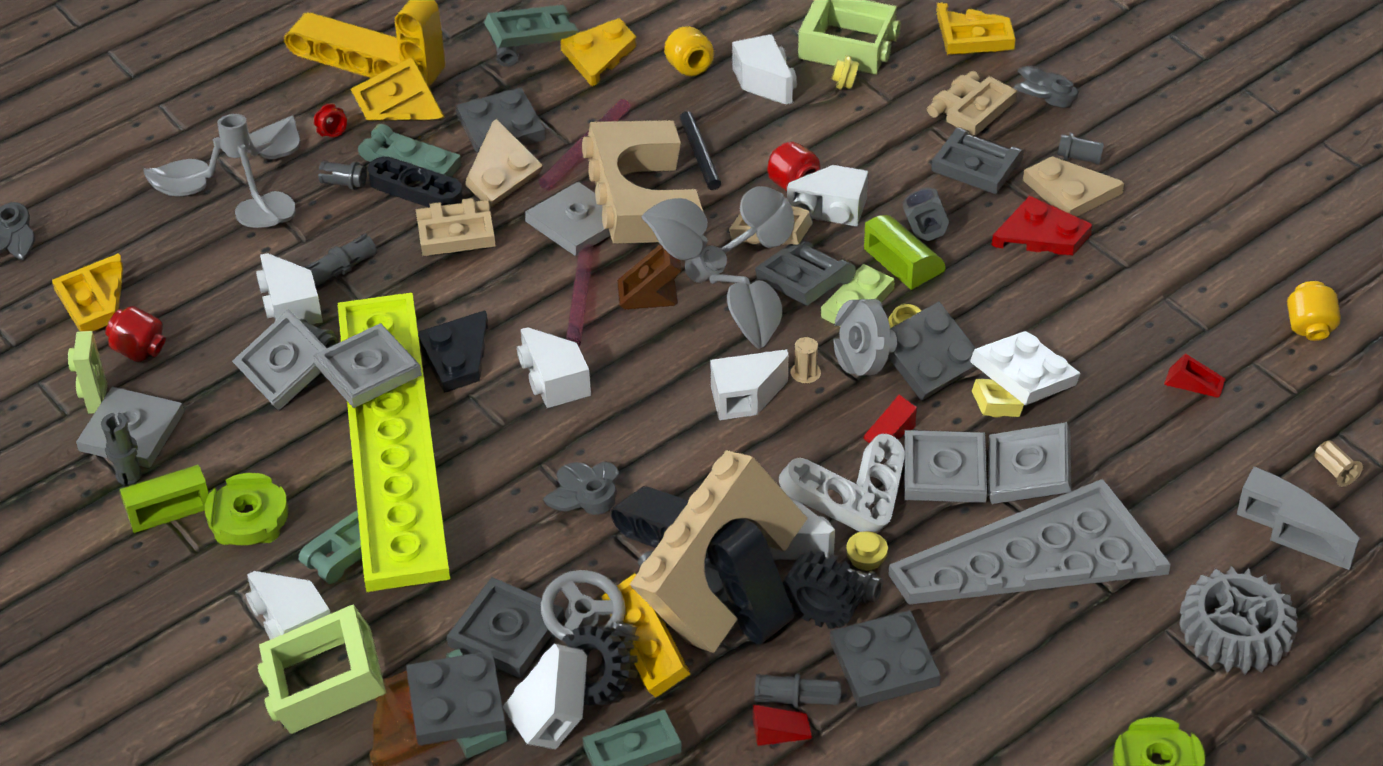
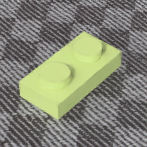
[821,264,895,327]
[68,331,107,413]

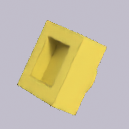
[972,379,1024,417]

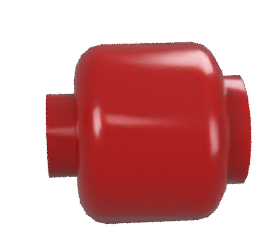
[767,141,821,191]
[105,306,166,362]

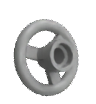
[541,570,625,641]

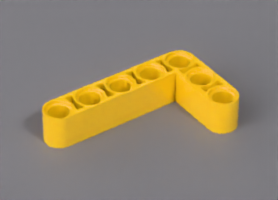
[284,0,445,87]

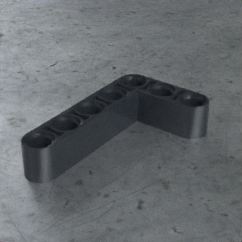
[610,486,794,644]

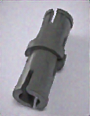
[304,233,377,287]
[101,413,142,485]

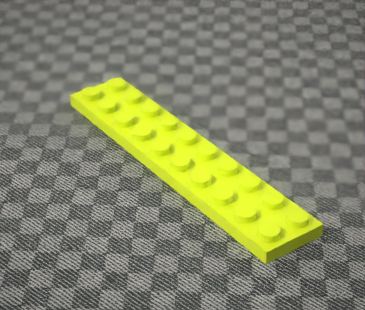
[337,292,450,592]

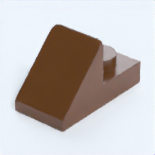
[617,244,682,310]

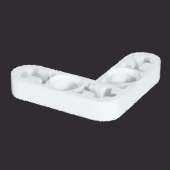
[779,434,905,533]

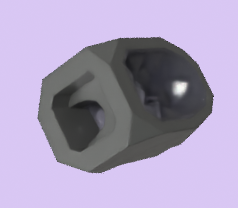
[902,187,949,241]

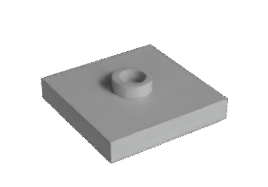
[525,182,610,256]
[232,309,327,411]
[313,323,422,408]
[76,387,184,468]
[988,422,1071,504]
[904,430,987,503]

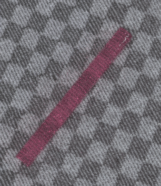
[539,99,630,190]
[566,244,594,347]

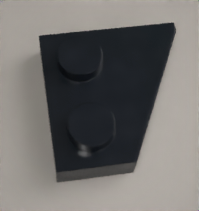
[418,310,488,393]

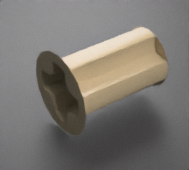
[791,337,821,383]
[1315,440,1363,487]

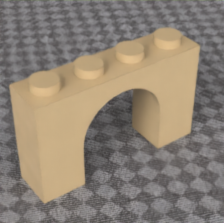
[582,120,703,244]
[630,450,808,653]

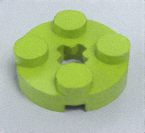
[205,473,288,545]
[1113,717,1205,766]

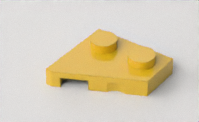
[937,3,1015,55]
[560,18,636,86]
[351,57,444,121]
[52,253,124,332]

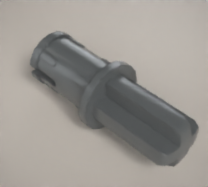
[755,673,842,708]

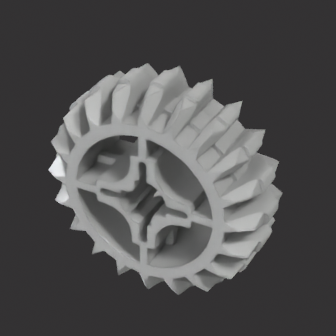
[1179,566,1297,675]

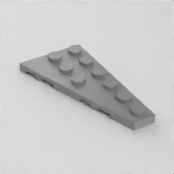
[888,479,1170,605]

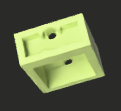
[798,0,901,74]
[258,604,386,734]

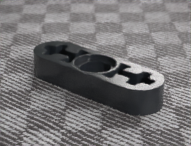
[368,156,463,207]

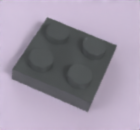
[456,87,546,155]
[888,302,978,401]
[447,577,564,679]
[830,610,940,707]
[406,650,506,746]

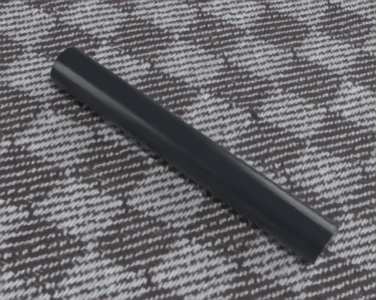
[680,111,721,190]

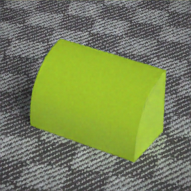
[864,215,945,290]
[119,465,209,533]

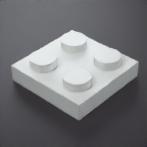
[970,331,1080,405]

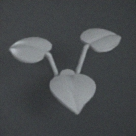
[144,114,300,228]
[641,186,794,349]

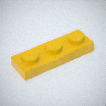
[601,573,691,698]

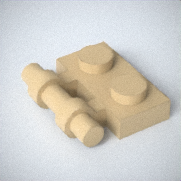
[927,71,1017,136]
[416,198,495,256]

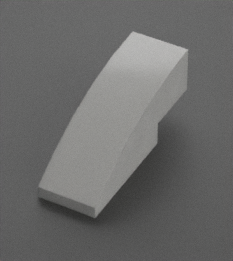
[1237,466,1360,570]

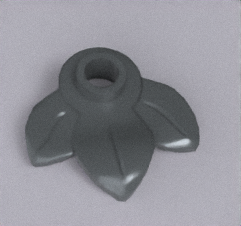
[1014,66,1078,107]
[0,202,35,261]
[543,461,619,515]

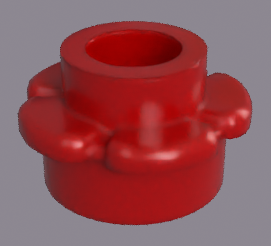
[313,104,347,137]

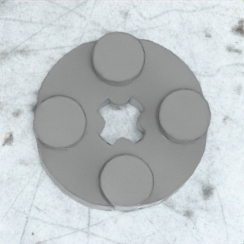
[833,299,897,376]

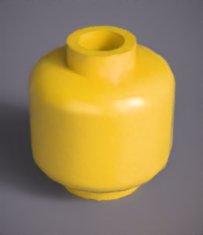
[664,26,714,76]
[1287,281,1341,341]

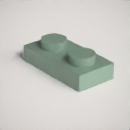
[583,709,682,766]

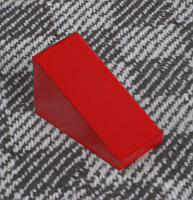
[1164,353,1225,398]
[863,394,917,443]
[753,705,812,746]

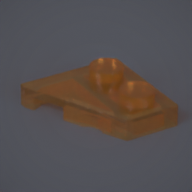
[370,671,450,766]

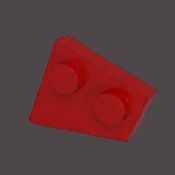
[992,195,1093,256]

